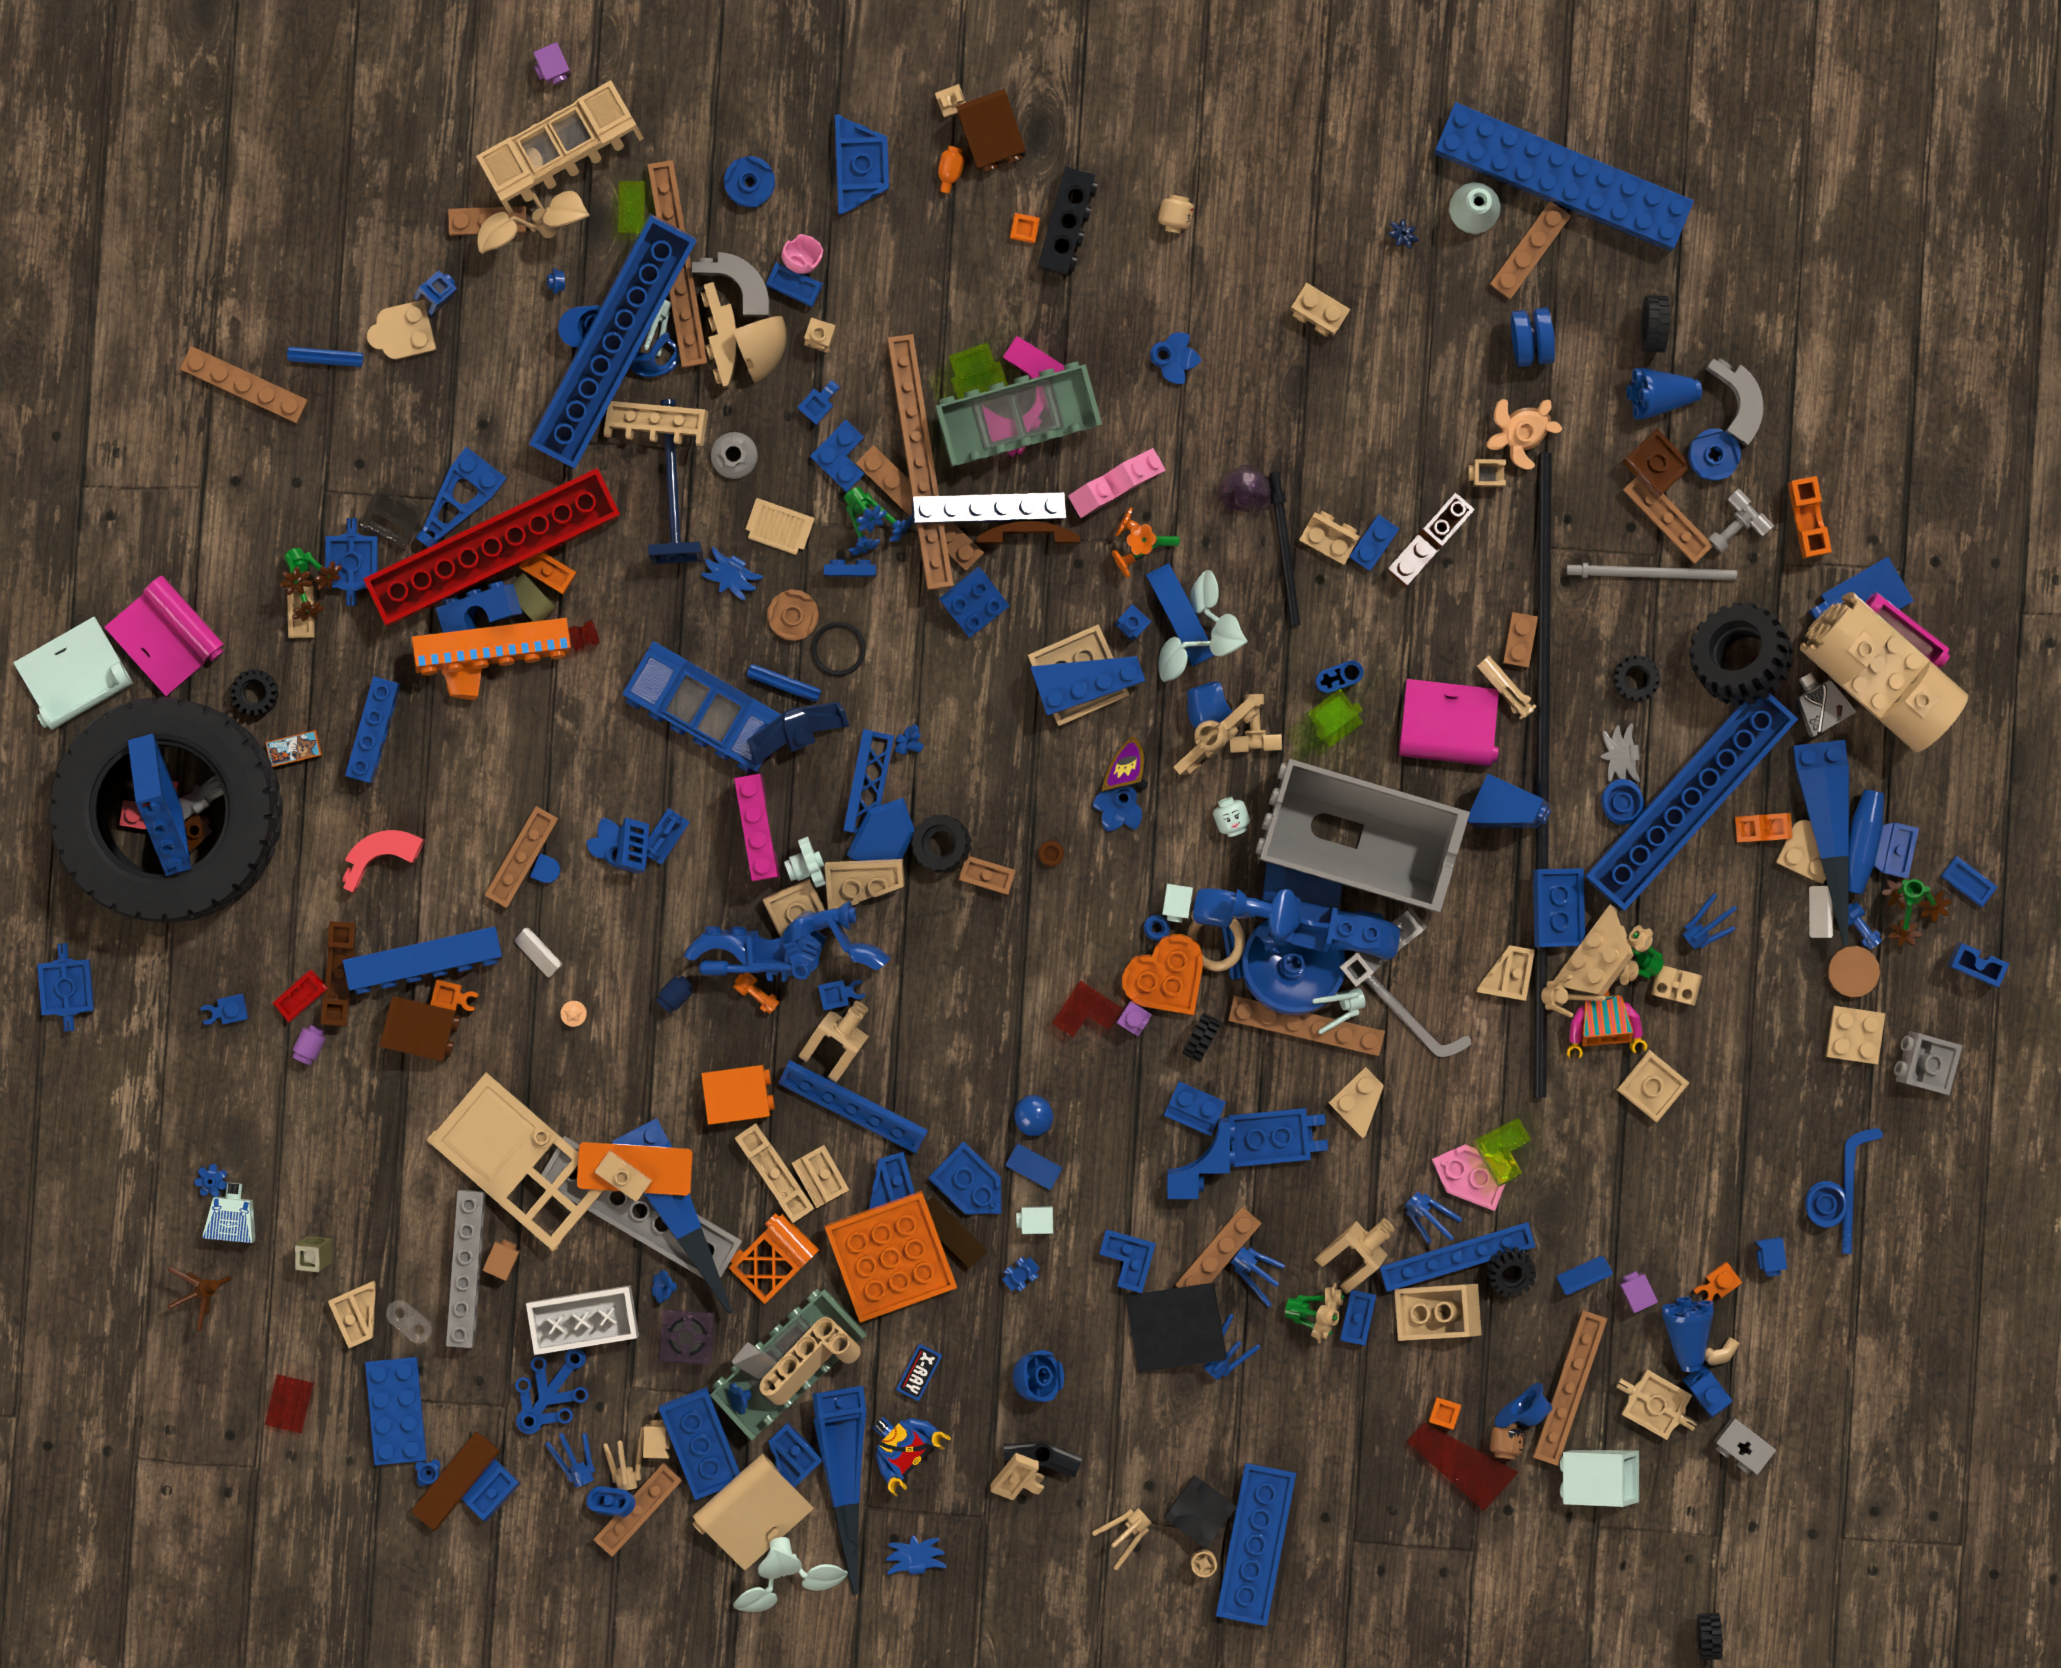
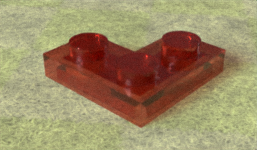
[1052,980,1123,1038]

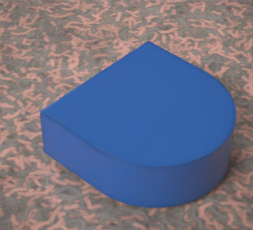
[530,853,561,883]

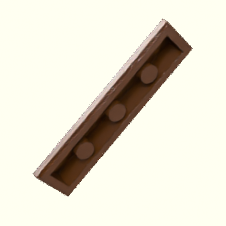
[412,1432,501,1531]

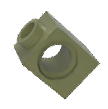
[295,1236,332,1272]

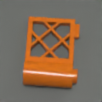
[729,1213,819,1304]

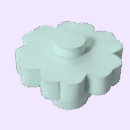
[784,837,826,888]

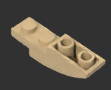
[701,282,737,389]

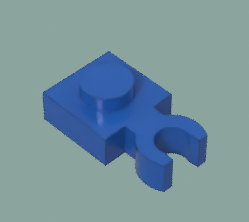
[818,980,866,1011]
[200,994,249,1025]

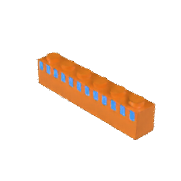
[412,618,571,675]

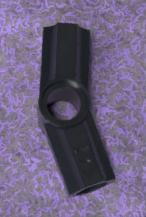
[1003,1441,1083,1478]

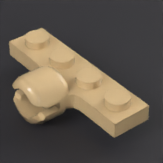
[1174,698,1260,775]

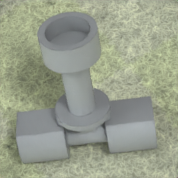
[1708,489,1774,554]

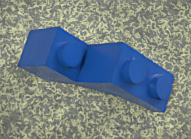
[1167,1118,1235,1199]

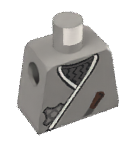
[1796,672,1856,738]

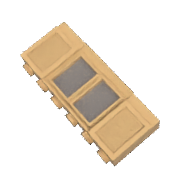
[476,80,644,214]

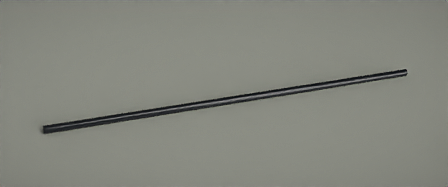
[1534,453,1552,1098]

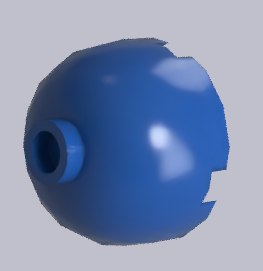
[1012,1350,1064,1403]

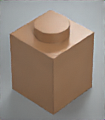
[482,1239,521,1281]

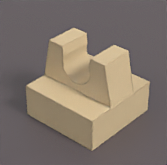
[935,84,966,118]

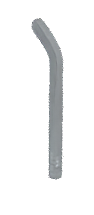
[1364,975,1471,1057]

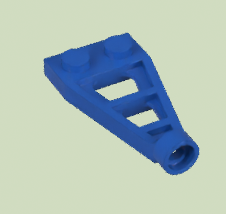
[415,447,507,548]

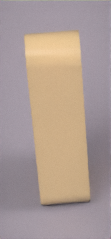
[759,1317,861,1405]

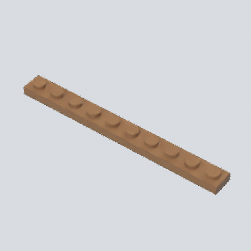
[887,334,953,591]

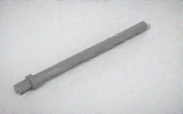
[1566,563,1737,580]

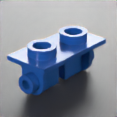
[647,808,690,865]

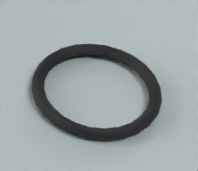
[811,622,866,676]

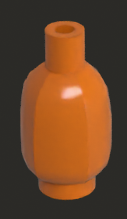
[938,145,965,194]

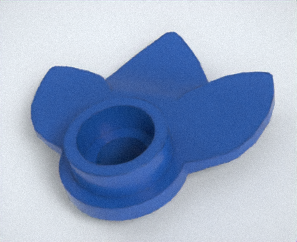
[1150,332,1201,384]
[1092,786,1142,831]
[586,818,637,866]

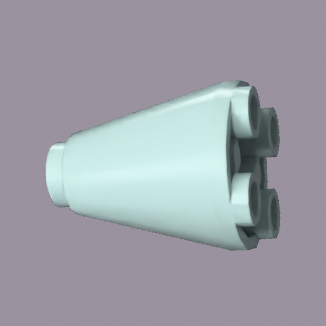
[1449,182,1501,235]

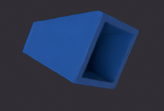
[1467,774,1551,828]

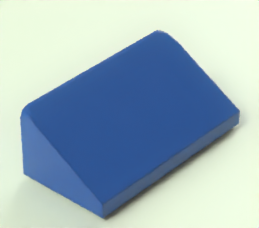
[1005,1143,1063,1190]
[1557,1256,1613,1295]

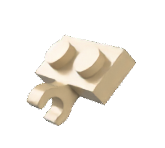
[991,1453,1044,1500]

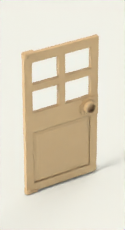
[426,1072,604,1252]

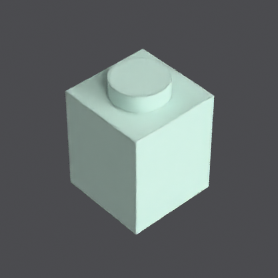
[1162,884,1193,923]
[1016,1206,1053,1234]

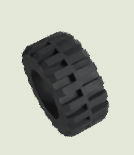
[1689,602,1793,706]

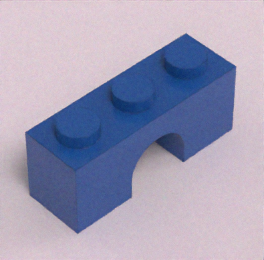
[436,581,523,633]

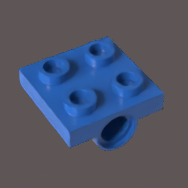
[939,566,1010,638]

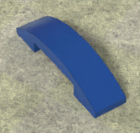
[1146,563,1214,667]

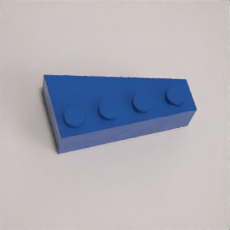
[1030,656,1145,717]

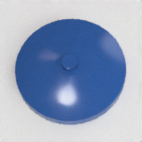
[1242,920,1345,1015]

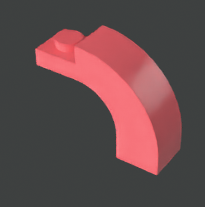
[342,830,425,893]

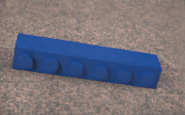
[343,927,502,994]

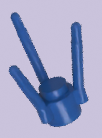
[1682,893,1737,950]
[1404,1191,1462,1244]
[1231,1247,1285,1307]
[1203,1314,1260,1380]
[545,1433,595,1488]

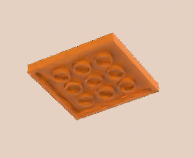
[825,1191,957,1323]

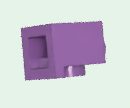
[1116,1001,1152,1036]

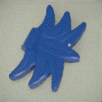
[701,547,763,600]
[886,1535,947,1575]

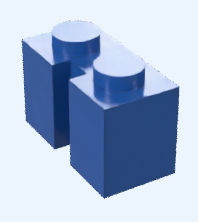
[1947,943,2009,987]

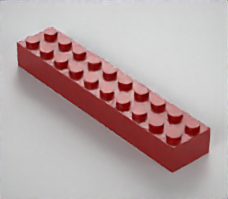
[363,468,621,627]

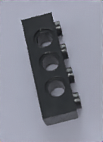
[1038,166,1099,277]

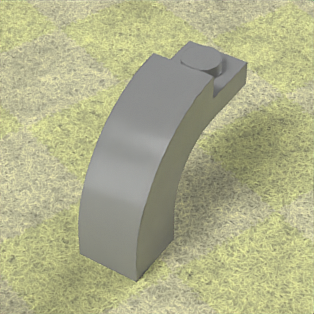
[692,252,770,318]
[1705,358,1763,447]
[1340,907,1427,987]

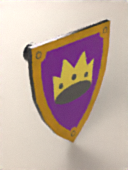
[1102,735,1148,792]

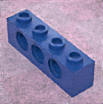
[345,676,401,784]

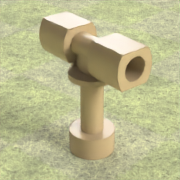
[1230,694,1282,753]

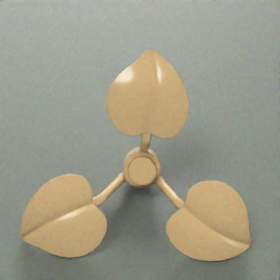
[478,148,589,254]

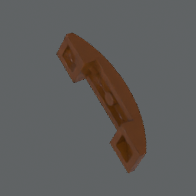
[977,521,1080,544]
[321,921,356,1026]

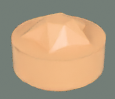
[561,1001,587,1027]

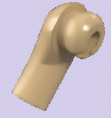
[1704,1337,1740,1366]

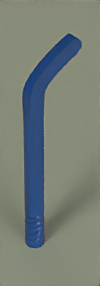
[1841,1128,1883,1254]

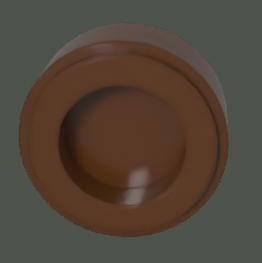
[1038,841,1064,866]

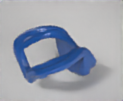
[630,332,681,377]

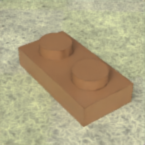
[1503,612,1538,668]
[959,856,1016,895]

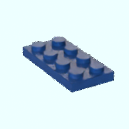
[365,1357,427,1465]
[658,1387,741,1500]

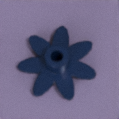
[1388,219,1419,249]

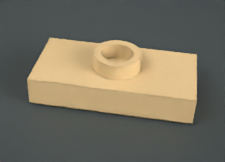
[595,1150,652,1202]

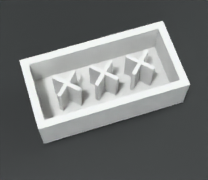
[526,1285,639,1355]

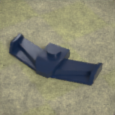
[747,702,849,766]

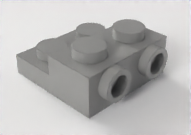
[1894,1031,1963,1095]

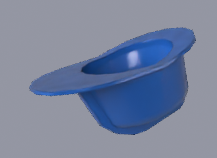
[558,305,600,347]
[1495,1383,1552,1428]

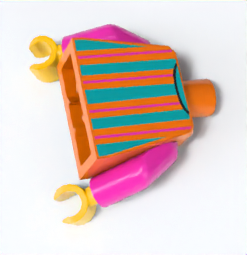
[1567,989,1647,1059]

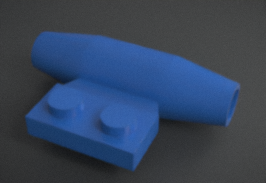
[1848,789,1919,895]

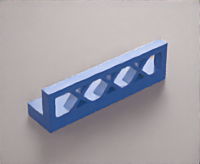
[844,729,894,833]

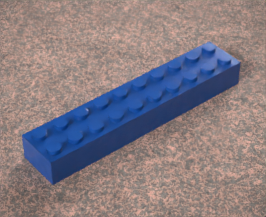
[1434,102,1694,252]
[529,214,697,469]
[1584,693,1798,911]

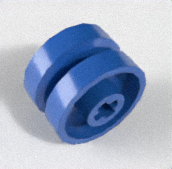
[1510,307,1555,368]

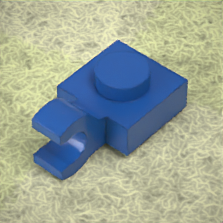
[797,380,840,425]

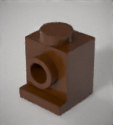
[185,813,216,853]

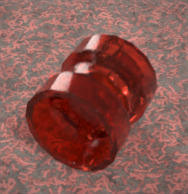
[568,620,601,652]

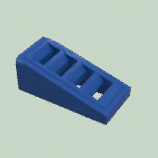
[614,817,649,874]

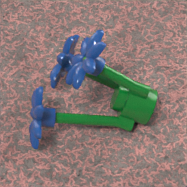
[844,487,913,555]

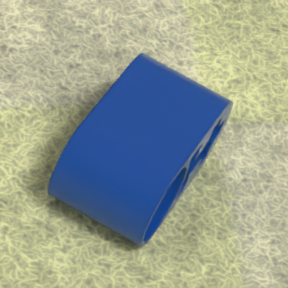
[1315,660,1364,694]

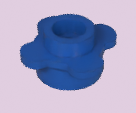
[415,1459,441,1486]

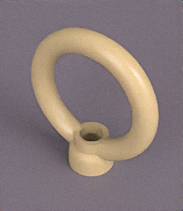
[1187,911,1245,971]

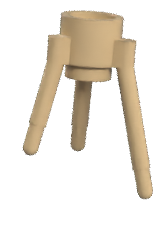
[1541,975,1606,1017]
[603,1427,644,1490]
[1092,1508,1152,1570]

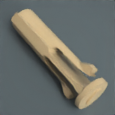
[1477,656,1537,720]

